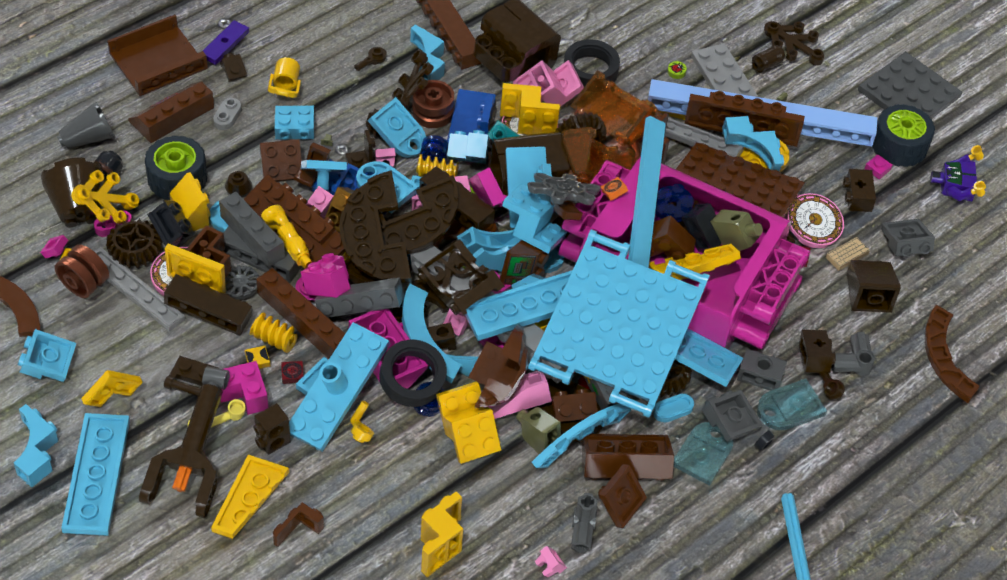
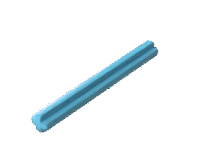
[781,493,811,580]

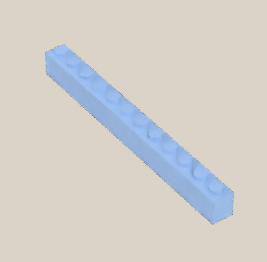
[646,79,877,147]

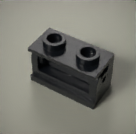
[147,200,195,247]
[681,203,721,252]

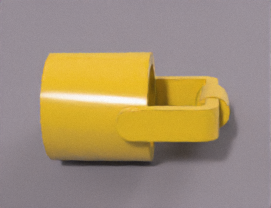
[268,57,301,98]

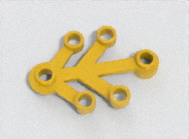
[71,170,139,224]

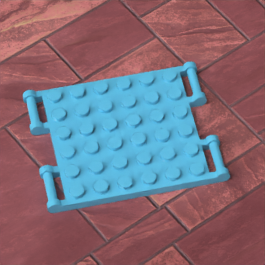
[528,229,710,418]

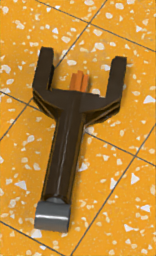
[139,366,230,518]

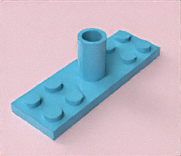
[289,322,390,452]

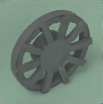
[225,265,259,299]

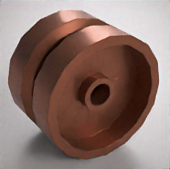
[412,80,454,128]
[55,244,109,298]

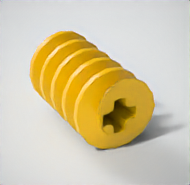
[416,154,459,177]
[250,312,297,353]

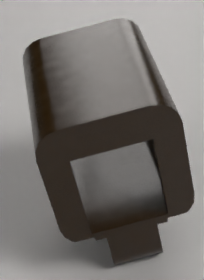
[474,0,561,82]
[490,131,570,203]

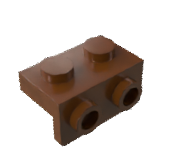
[550,389,598,422]

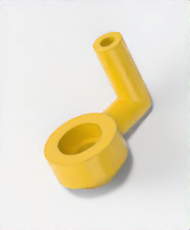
[350,400,374,443]

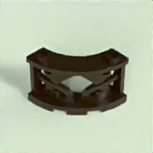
[417,239,505,316]

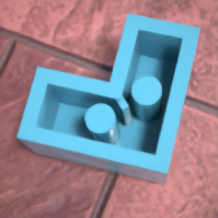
[447,130,489,164]

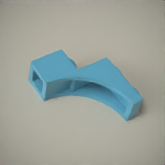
[410,24,445,80]
[722,116,784,171]
[457,226,521,255]
[14,404,58,487]

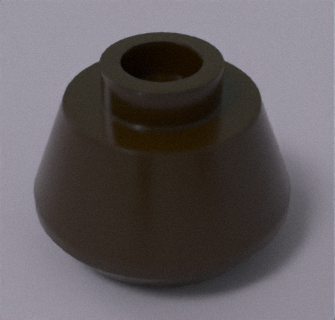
[225,171,252,196]

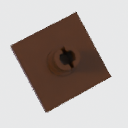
[598,464,647,528]

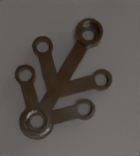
[764,21,824,66]
[392,49,434,109]

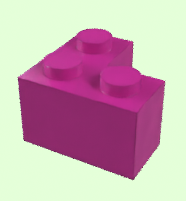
[301,253,351,298]
[220,361,268,415]

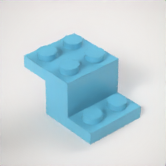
[502,184,567,254]

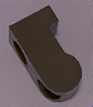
[427,322,456,351]

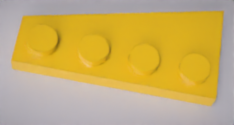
[649,244,741,280]
[211,455,290,539]

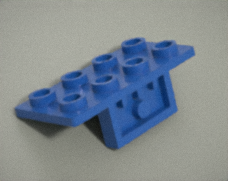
[446,89,496,147]

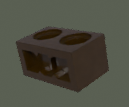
[253,403,291,455]

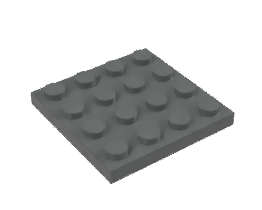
[858,51,963,119]

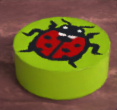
[668,61,687,79]

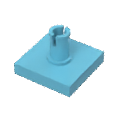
[301,160,347,190]

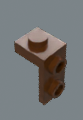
[294,142,331,187]
[273,502,324,547]

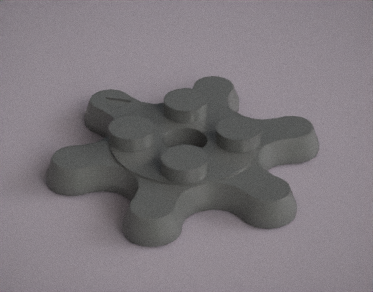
[527,173,601,205]

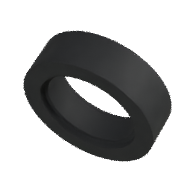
[564,39,620,91]
[379,339,447,407]

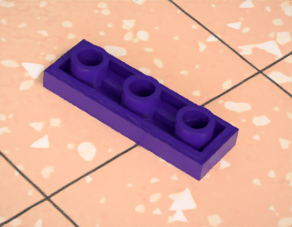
[201,20,249,65]

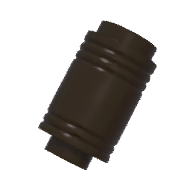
[752,46,785,73]

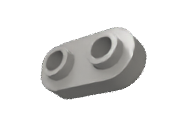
[213,98,241,130]

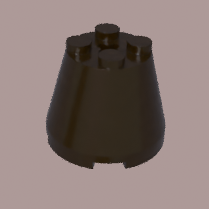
[41,157,103,228]

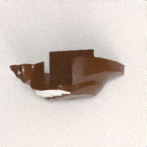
[468,324,530,408]

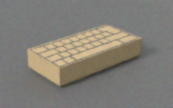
[826,237,870,271]

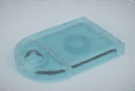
[757,379,827,430]
[673,422,733,486]

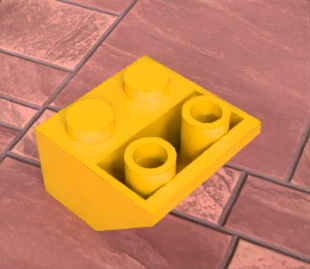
[169,172,211,232]

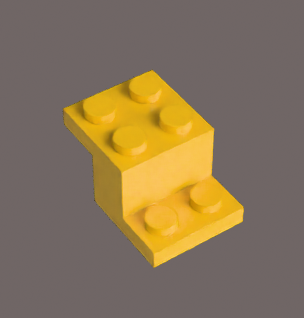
[500,83,560,135]
[436,381,501,464]
[421,491,463,577]

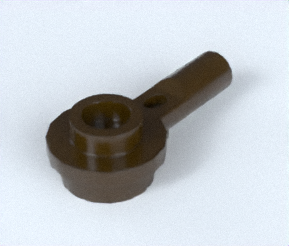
[354,47,387,71]
[818,373,845,400]

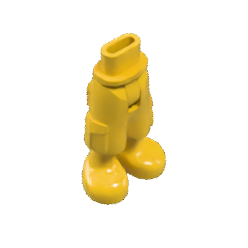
[261,205,312,269]

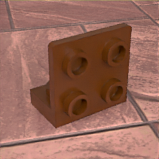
[260,139,302,181]

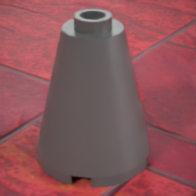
[57,102,115,149]

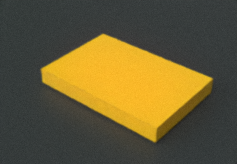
[165,243,226,293]

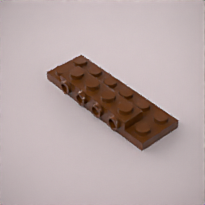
[685,91,805,147]
[244,174,345,263]

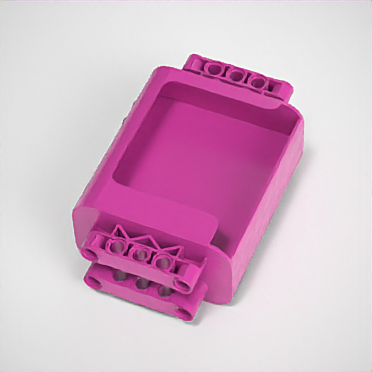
[558,157,811,350]

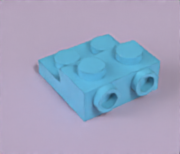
[275,105,314,140]
[17,329,76,382]

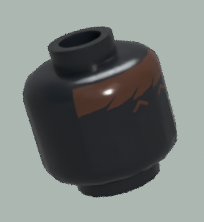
[93,151,123,180]

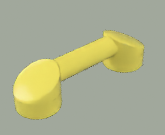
[188,399,245,428]

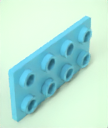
[505,147,552,229]

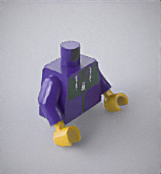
[930,145,986,202]

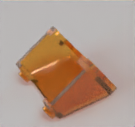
[570,70,662,147]
[562,127,635,184]

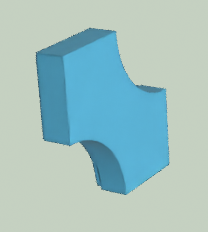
[473,246,510,272]

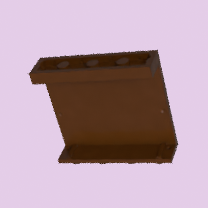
[107,14,208,96]

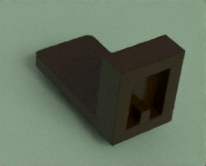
[345,130,376,168]

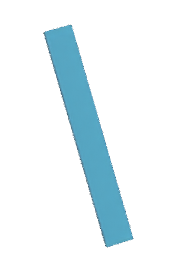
[628,116,666,268]

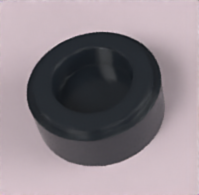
[754,430,775,451]

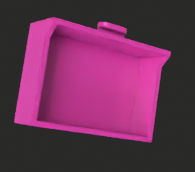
[468,167,507,208]

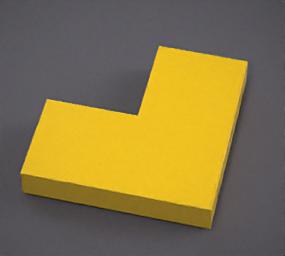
[81,370,142,407]

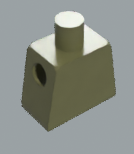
[710,210,763,251]
[516,407,561,454]

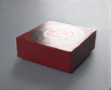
[281,361,304,384]

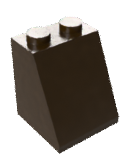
[846,260,901,313]

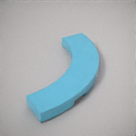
[402,284,461,384]
[532,404,632,468]

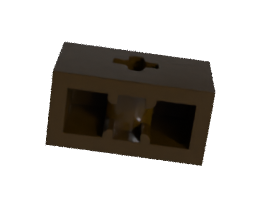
[843,169,876,212]
[799,330,836,373]

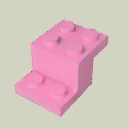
[512,60,585,107]

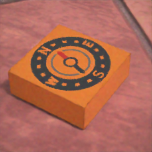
[600,177,628,201]

